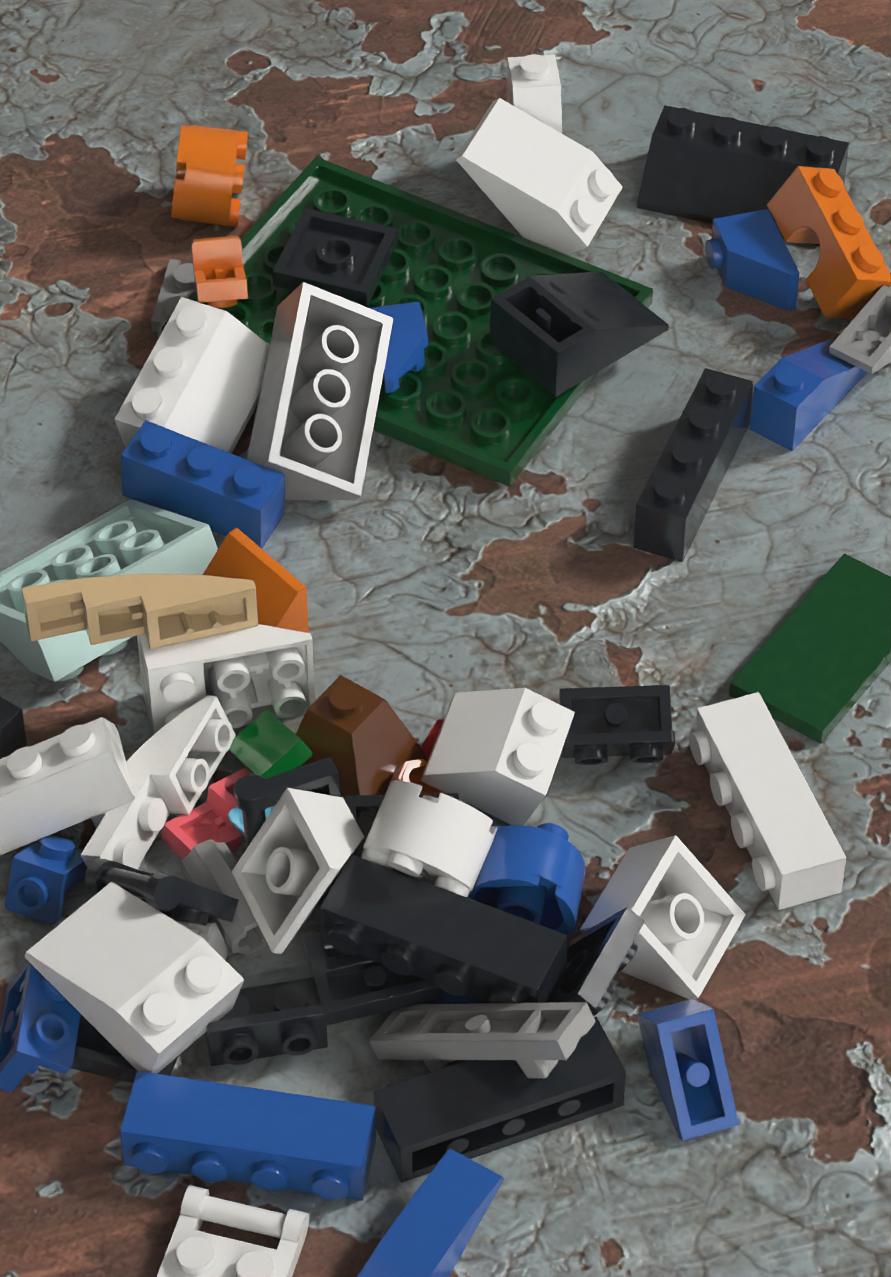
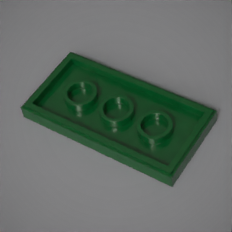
[729,553,891,744]

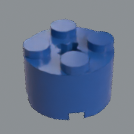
[467,823,586,936]

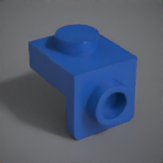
[5,836,88,925]

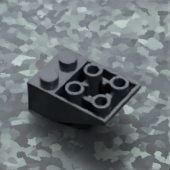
[489,272,669,397]

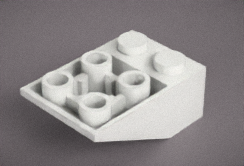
[137,624,315,735]

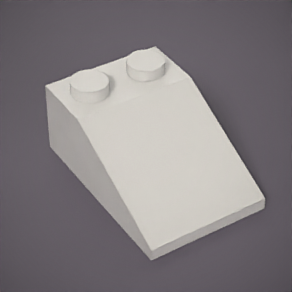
[456,98,622,256]
[25,882,244,1074]

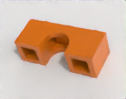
[767,166,891,319]

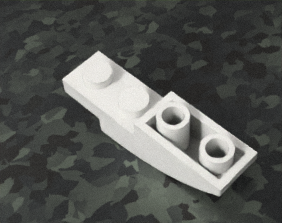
[81,696,236,870]

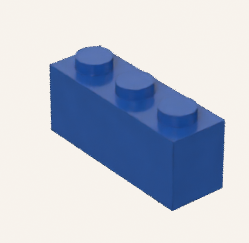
[121,420,285,548]

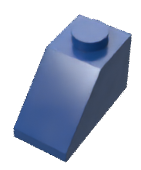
[705,209,799,311]
[637,999,739,1141]

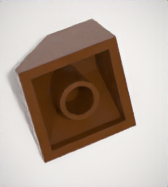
[296,675,427,799]

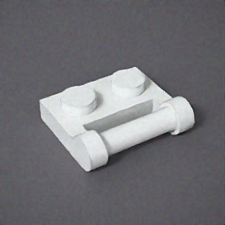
[157,1185,309,1277]

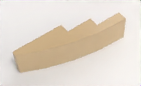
[21,574,258,650]

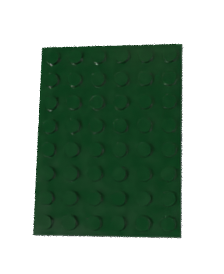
[162,157,653,487]

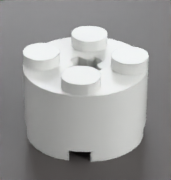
[361,780,498,897]

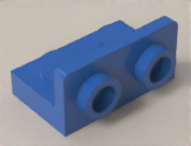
[0,960,81,1093]

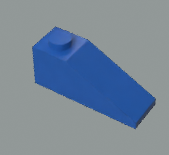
[750,339,868,451]

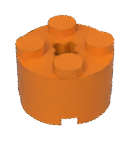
[171,125,248,227]

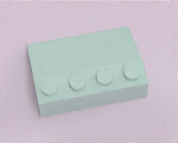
[0,499,218,682]

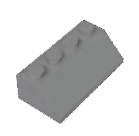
[247,282,393,500]

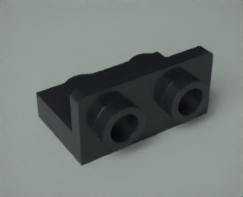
[205,977,328,1066]

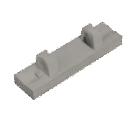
[369,1002,596,1078]

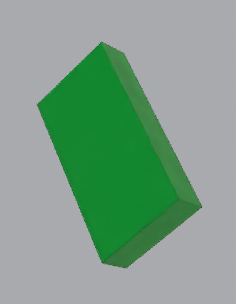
[229,709,313,779]

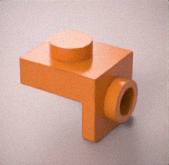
[191,236,248,308]

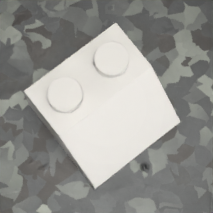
[420,688,575,825]
[232,788,364,954]
[580,835,746,1000]

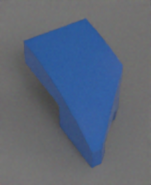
[370,302,428,393]

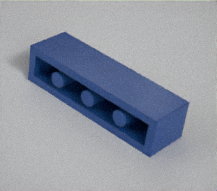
[120,1071,376,1201]

